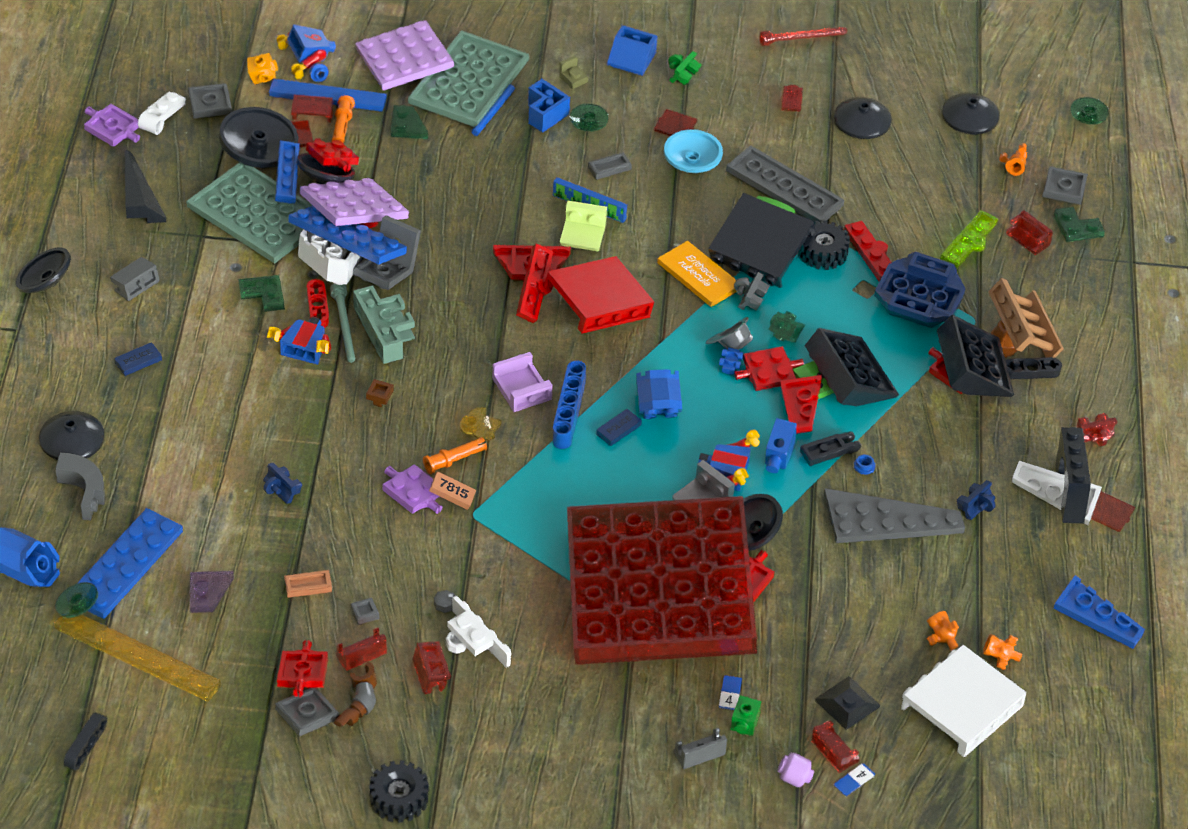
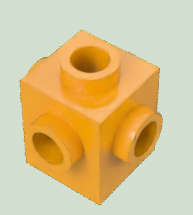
[247,53,278,84]

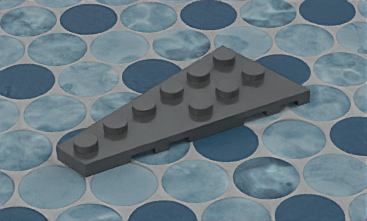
[824,488,965,543]

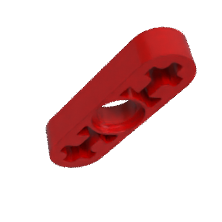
[307,279,329,328]

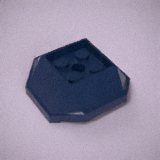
[874,252,966,328]

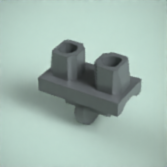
[734,272,770,310]

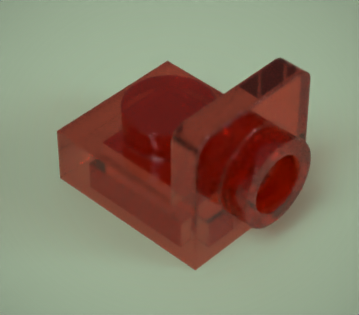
[781,85,803,112]

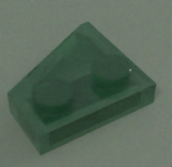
[391,105,428,139]

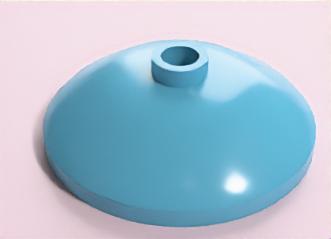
[664,130,723,173]

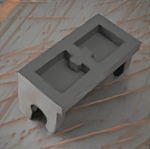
[110,257,160,301]
[673,727,727,770]

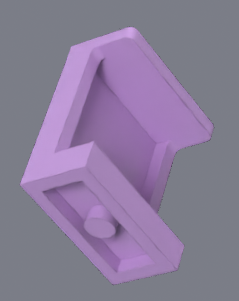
[492,352,552,412]

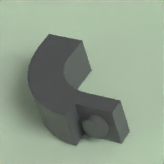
[56,453,105,521]

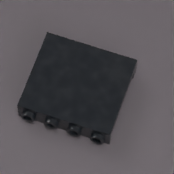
[708,193,816,288]

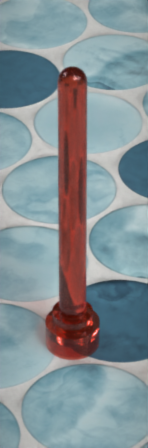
[759,27,847,46]

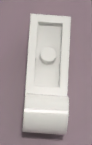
[138,92,186,135]

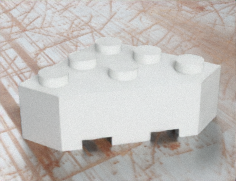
[298,229,362,285]

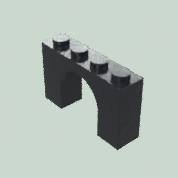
[1055,427,1091,524]

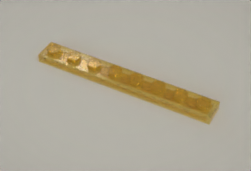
[54,608,221,702]

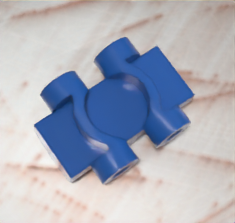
[719,348,744,375]

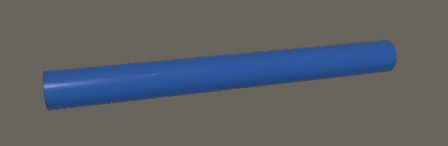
[472,85,515,136]

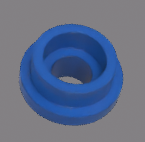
[310,63,329,82]
[854,454,875,475]

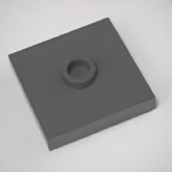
[188,83,232,118]
[1042,166,1088,205]
[275,688,339,736]

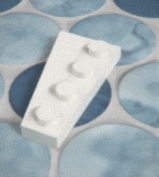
[1012,461,1102,525]

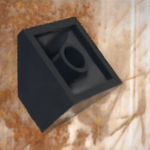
[815,676,880,730]

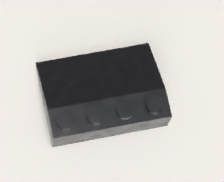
[937,314,1015,397]
[804,328,899,407]

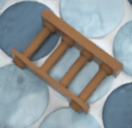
[988,278,1064,358]

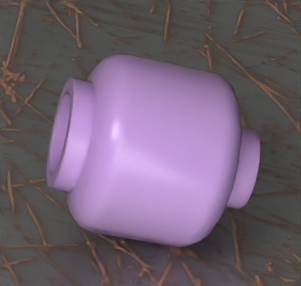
[777,753,814,787]

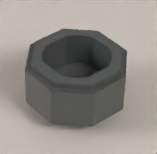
[434,590,455,613]

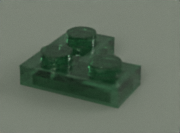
[1054,207,1105,242]
[238,275,285,312]

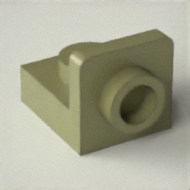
[559,56,588,89]

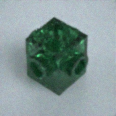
[768,311,805,343]

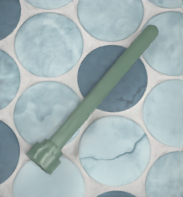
[330,284,355,363]

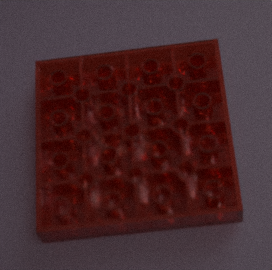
[567,496,757,665]

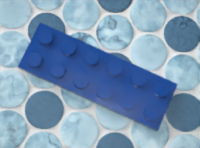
[288,205,407,265]
[67,508,183,619]

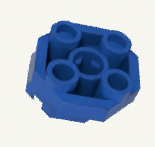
[636,369,682,419]
[0,527,59,587]

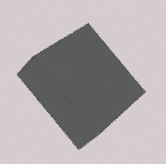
[350,597,379,625]

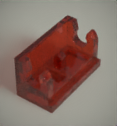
[291,95,333,122]
[1006,210,1053,255]
[336,627,387,671]
[412,641,451,694]
[811,721,860,773]

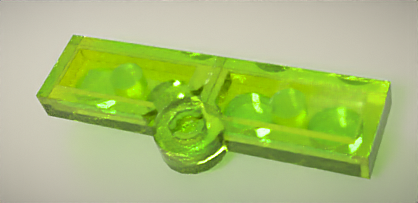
[940,210,998,268]

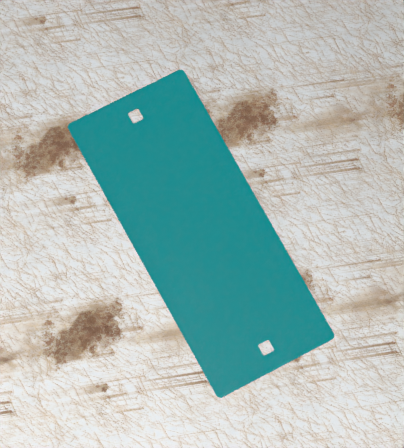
[473,243,975,635]

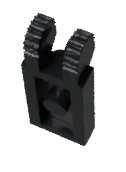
[800,431,862,466]

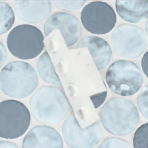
[448,596,511,668]

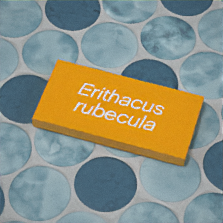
[657,241,737,307]

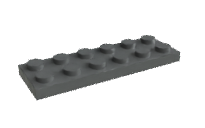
[726,146,844,223]

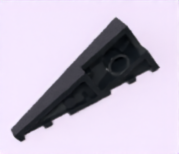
[125,150,167,223]

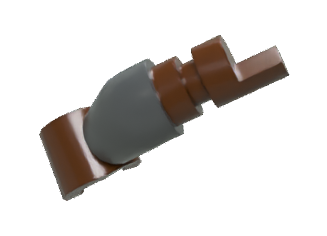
[333,662,377,727]

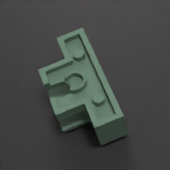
[353,285,415,364]

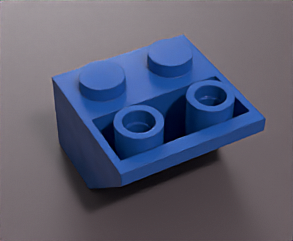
[607,25,657,76]

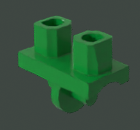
[668,51,702,85]

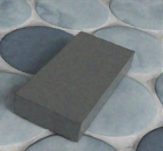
[588,152,632,180]

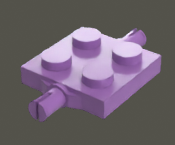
[84,104,140,147]
[382,464,442,514]

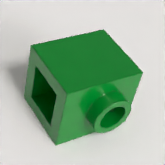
[731,695,762,736]

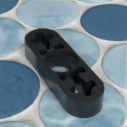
[1005,357,1062,379]
[63,712,108,771]

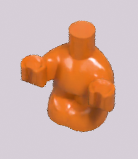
[999,143,1027,176]
[926,611,959,650]
[983,634,1022,670]

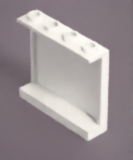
[901,645,1026,757]

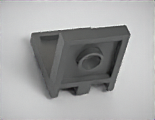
[353,215,421,290]

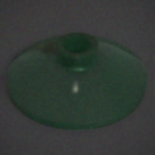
[1070,97,1109,125]
[570,104,609,131]
[55,582,98,618]

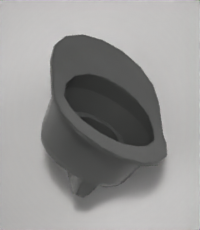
[705,317,753,350]

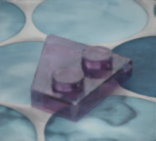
[190,571,234,613]

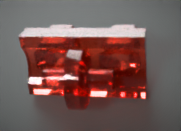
[1077,413,1118,447]

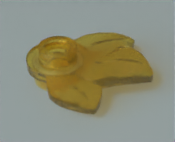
[459,407,502,440]

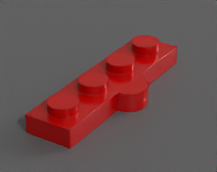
[844,221,892,282]
[516,243,553,323]

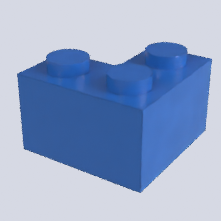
[528,79,570,133]

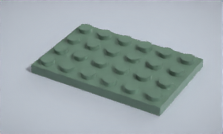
[408,31,529,127]
[187,162,312,264]

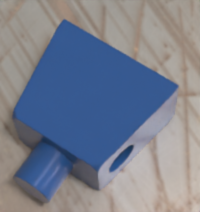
[765,418,797,473]

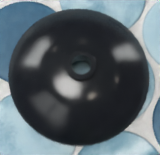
[942,93,1000,135]
[834,97,892,139]
[296,153,355,185]
[16,247,71,293]
[39,411,105,460]
[722,494,783,552]

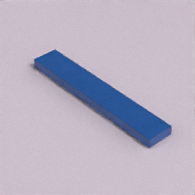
[269,79,387,112]

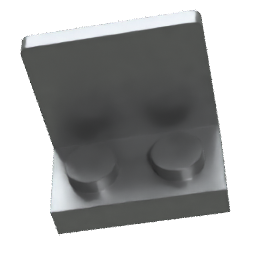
[672,460,735,523]

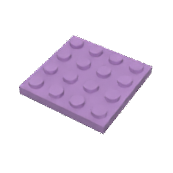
[355,20,454,90]
[300,178,409,226]

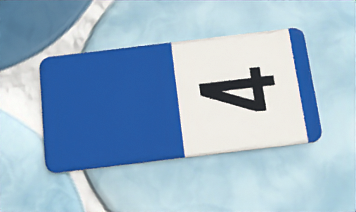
[719,675,742,710]
[834,763,875,796]

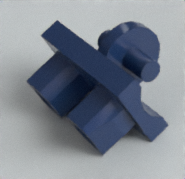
[263,463,302,504]
[957,480,995,520]

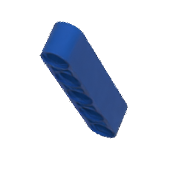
[553,361,586,449]

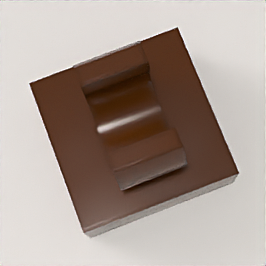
[366,379,394,408]

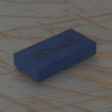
[114,342,162,376]
[596,409,642,446]

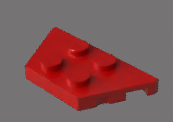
[493,245,571,280]

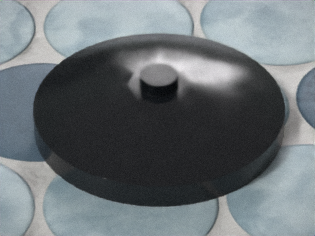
[219,107,299,168]

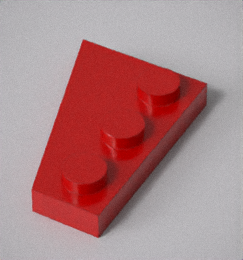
[780,375,822,434]

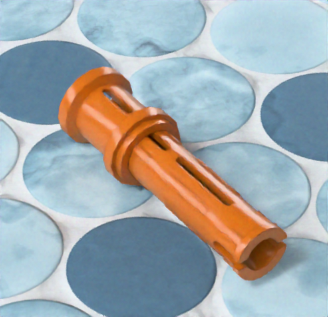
[331,95,355,143]
[423,437,487,474]

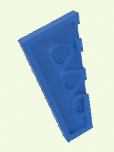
[1054,575,1145,649]

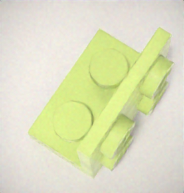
[560,201,607,251]

